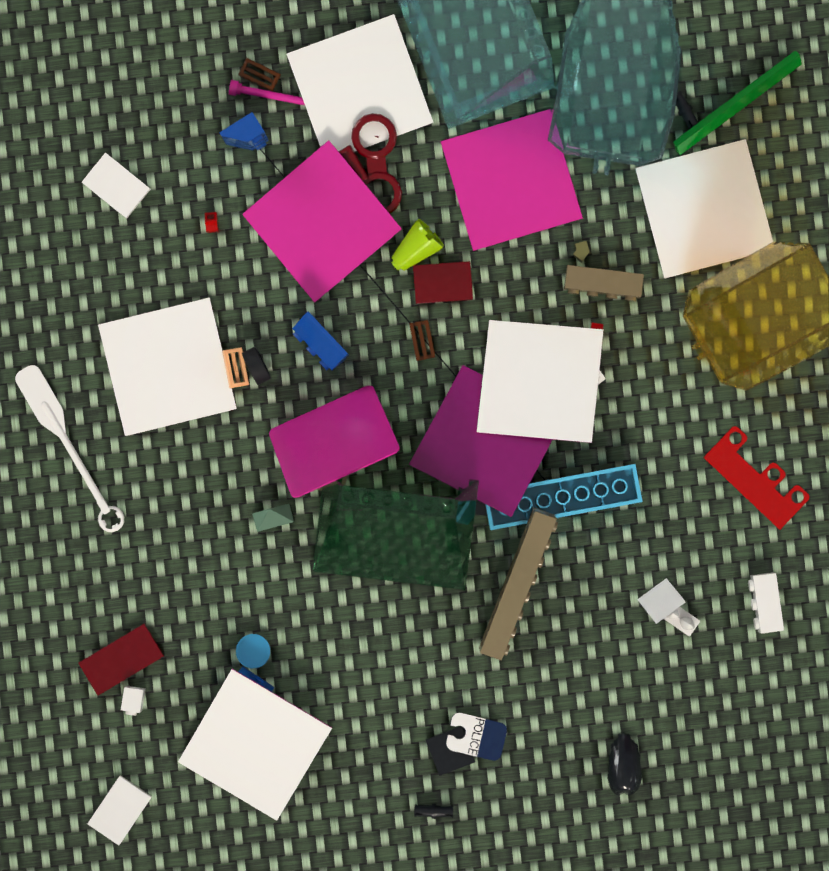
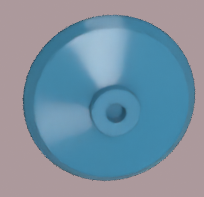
[236,634,270,668]

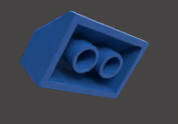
[219,112,269,151]
[292,311,349,371]

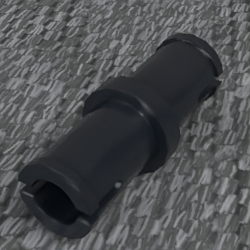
[671,91,699,129]
[414,803,453,819]

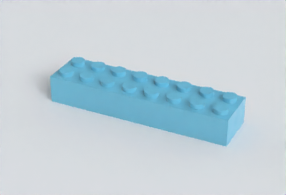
[485,464,643,530]

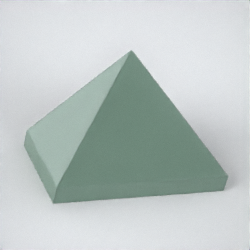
[252,504,294,532]

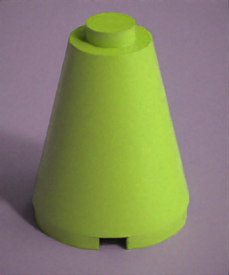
[391,219,444,271]

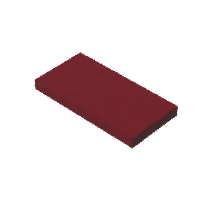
[78,623,164,696]

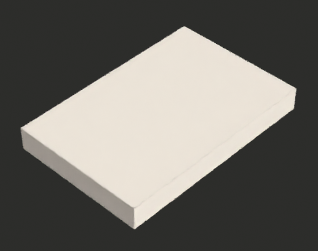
[82,153,151,219]
[88,775,152,845]

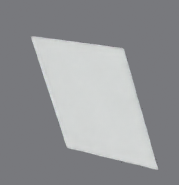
[637,578,686,624]

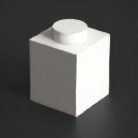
[121,686,146,716]

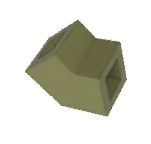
[572,241,590,263]

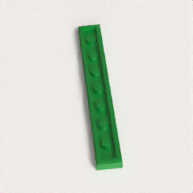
[673,51,802,155]

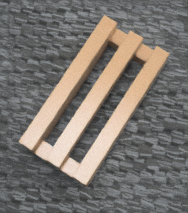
[222,347,249,389]

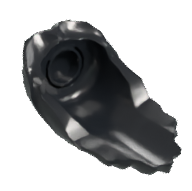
[607,732,642,795]

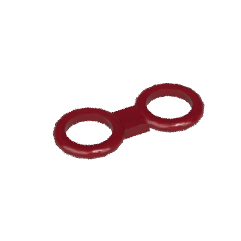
[351,113,402,214]

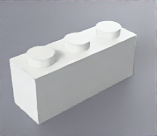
[748,572,784,634]

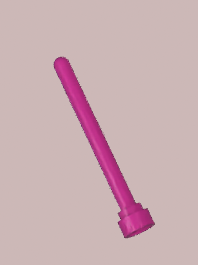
[229,80,305,106]

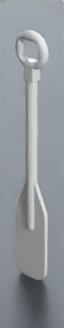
[15,365,125,532]

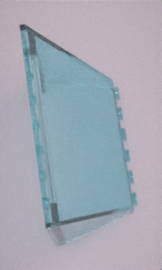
[397,0,555,129]

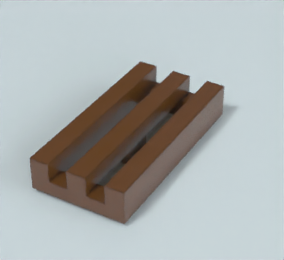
[238,58,281,92]
[409,320,435,361]

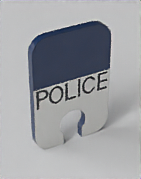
[446,713,507,761]

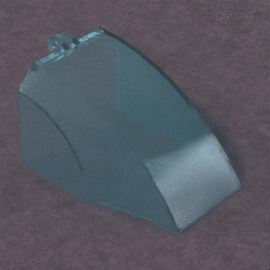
[548,0,681,175]

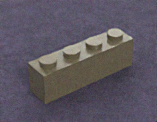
[564,265,644,301]

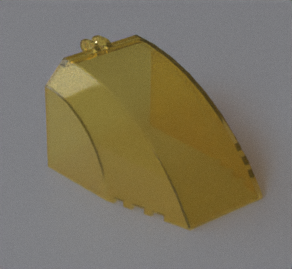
[683,242,829,391]

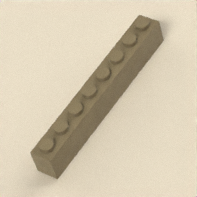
[479,507,558,661]

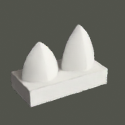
[664,607,700,637]

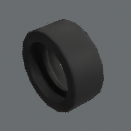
[242,347,271,385]

